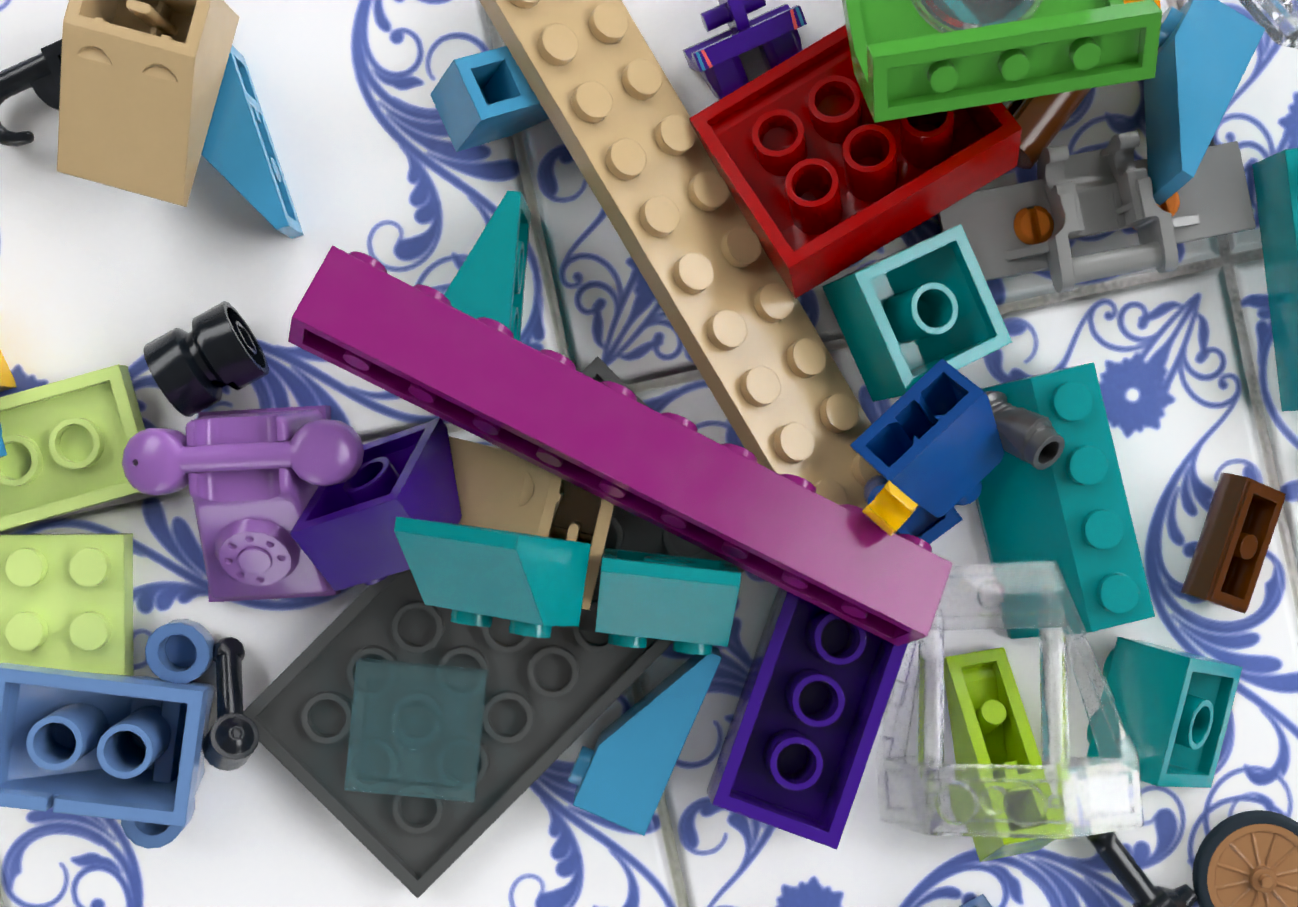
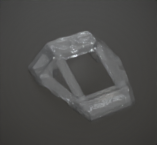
[876,560,1144,839]

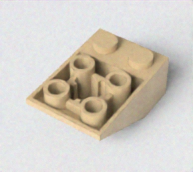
[57,0,240,207]
[449,436,615,610]

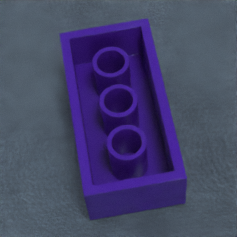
[706,587,908,850]

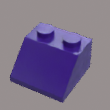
[290,418,462,592]

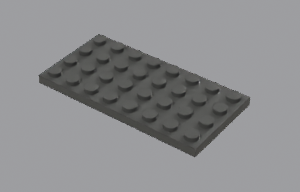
[243,356,745,899]

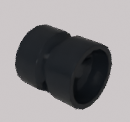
[143,301,269,417]

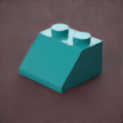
[822,224,1012,402]
[394,517,591,638]
[595,548,741,655]
[1086,637,1243,788]

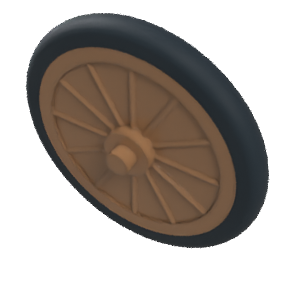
[1192,810,1298,907]

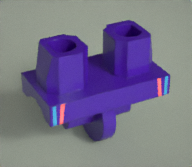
[682,0,807,99]

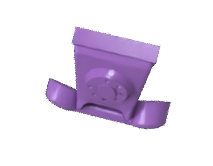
[122,405,364,602]

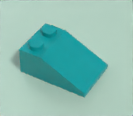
[444,191,531,341]

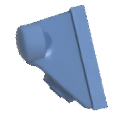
[0,619,216,849]

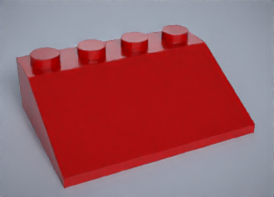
[689,0,1022,299]

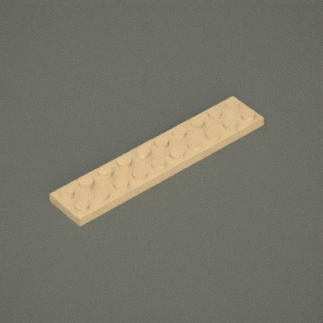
[479,0,880,509]

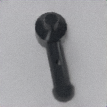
[202,637,260,771]
[1085,822,1198,907]

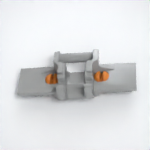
[937,130,1256,293]

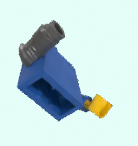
[850,359,1065,536]

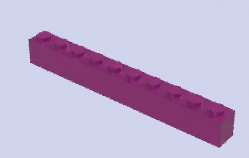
[288,245,953,646]

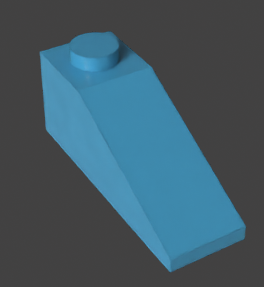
[1144,0,1265,205]
[201,45,304,239]
[430,46,549,152]
[568,646,722,836]

